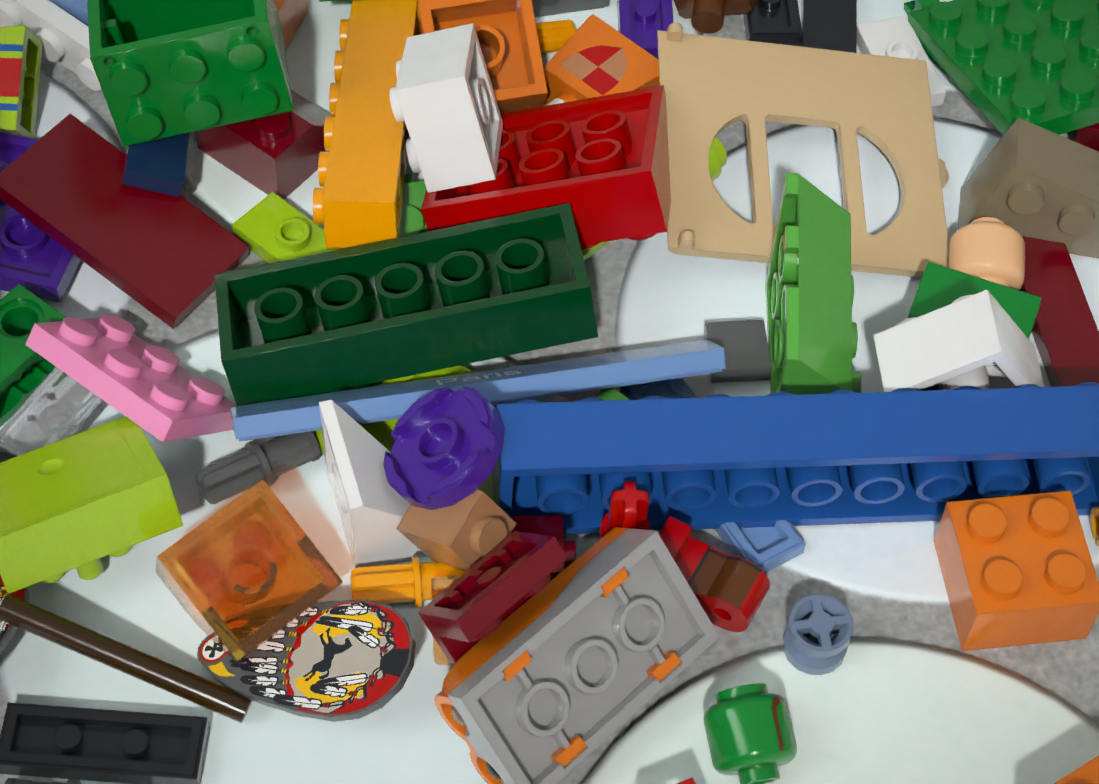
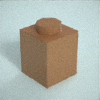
[396,489,517,572]

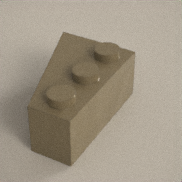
[958,118,1099,258]

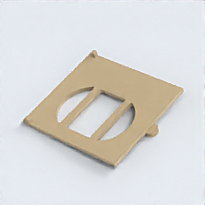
[657,23,949,278]

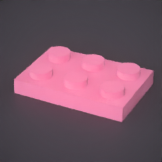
[25,314,237,442]

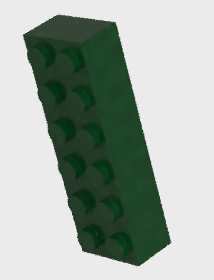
[215,203,598,406]

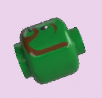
[703,683,797,784]

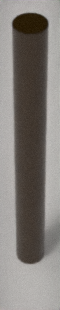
[0,594,252,723]

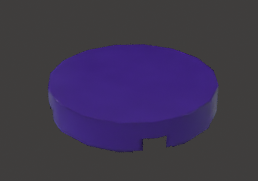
[383,386,505,510]

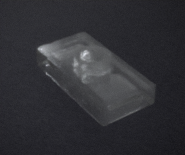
[0,367,109,456]

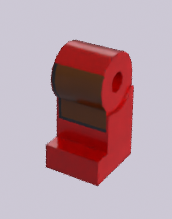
[659,516,770,632]

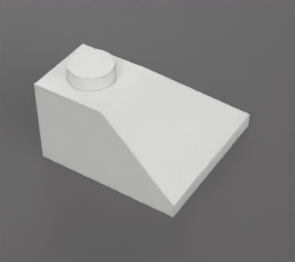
[319,400,427,568]

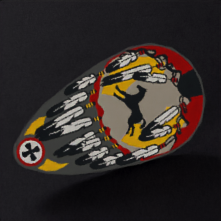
[197,600,416,722]

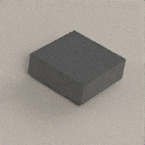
[704,320,772,383]

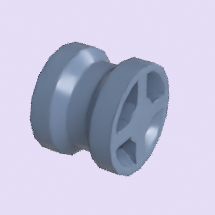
[783,594,854,675]

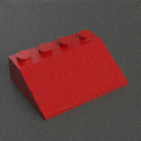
[421,85,671,250]

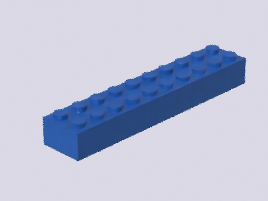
[492,382,1099,534]

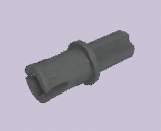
[196,431,321,504]

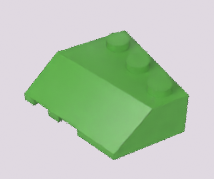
[765,173,861,395]

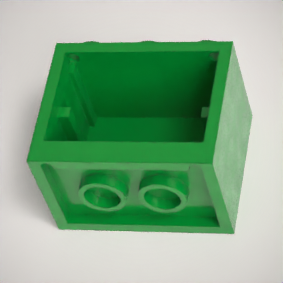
[87,0,294,147]

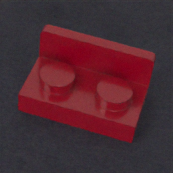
[418,531,568,663]

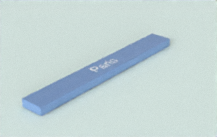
[230,339,726,442]

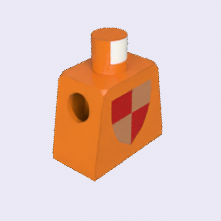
[544,14,660,106]

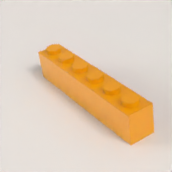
[312,0,419,248]

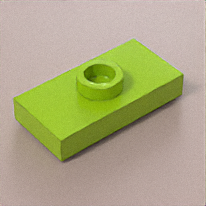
[232,192,345,264]

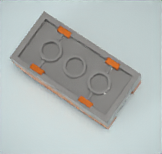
[434,527,720,784]

